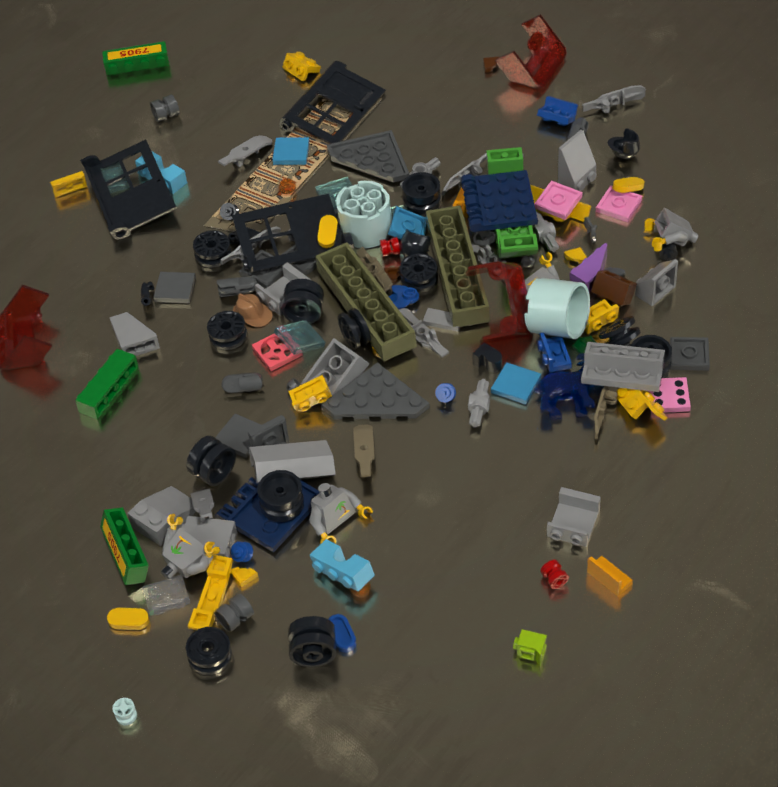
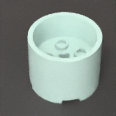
[336,181,392,248]
[524,278,590,339]

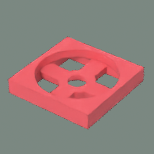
[252,329,303,372]

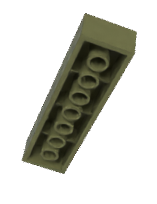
[426,205,490,327]
[315,242,417,361]

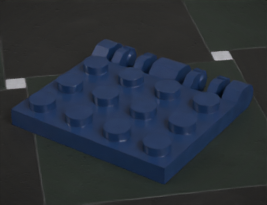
[461,170,538,232]
[215,477,319,552]

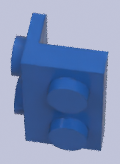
[537,96,578,126]
[537,332,572,372]

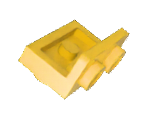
[282,51,321,81]
[584,299,619,334]
[288,375,332,413]

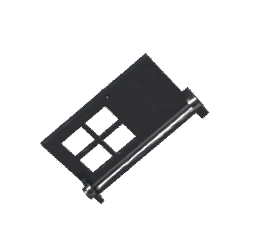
[279,61,386,144]
[80,139,177,240]
[232,194,354,273]

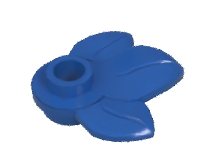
[388,285,419,309]

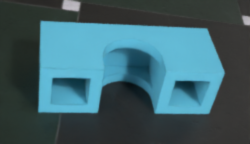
[135,151,187,194]
[310,539,375,592]

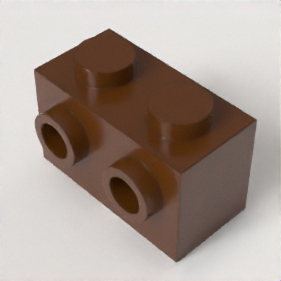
[591,270,637,307]

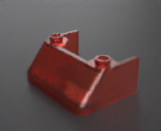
[495,14,567,89]
[465,261,531,345]
[0,284,52,371]

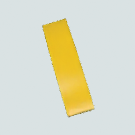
[187,555,233,630]

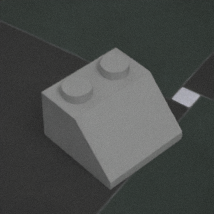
[635,259,678,306]

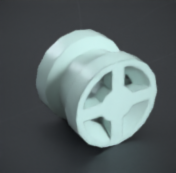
[113,698,137,725]

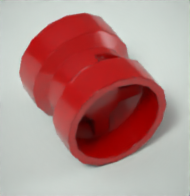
[379,237,400,257]
[540,559,569,589]

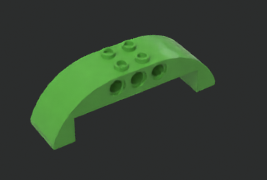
[486,147,538,259]

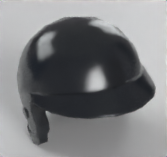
[607,128,640,160]
[399,229,431,257]

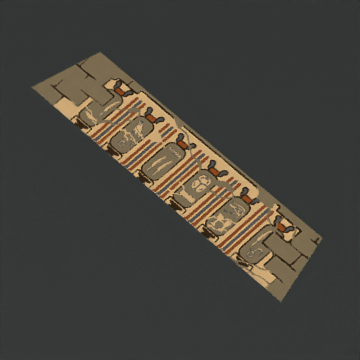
[203,98,382,232]

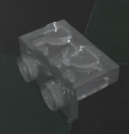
[142,575,191,616]

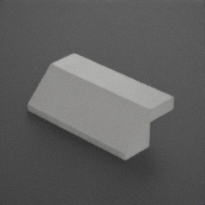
[581,342,665,392]
[249,440,336,484]

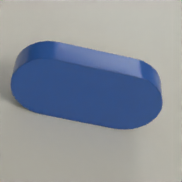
[329,614,356,653]

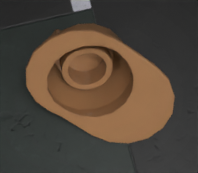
[233,293,273,327]

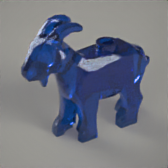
[534,353,595,420]

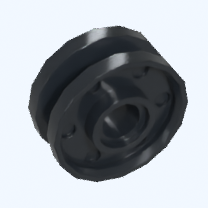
[193,230,231,268]
[400,253,438,292]
[337,308,371,350]
[207,311,248,350]
[598,316,641,345]
[185,627,232,675]

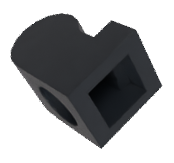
[472,342,502,373]

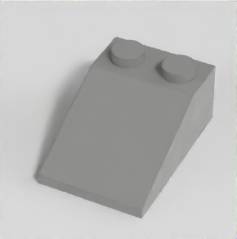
[558,130,597,191]
[300,338,369,399]
[127,486,196,546]

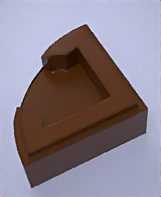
[483,57,500,73]
[384,267,401,283]

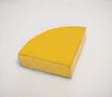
[564,247,587,264]
[230,567,258,588]

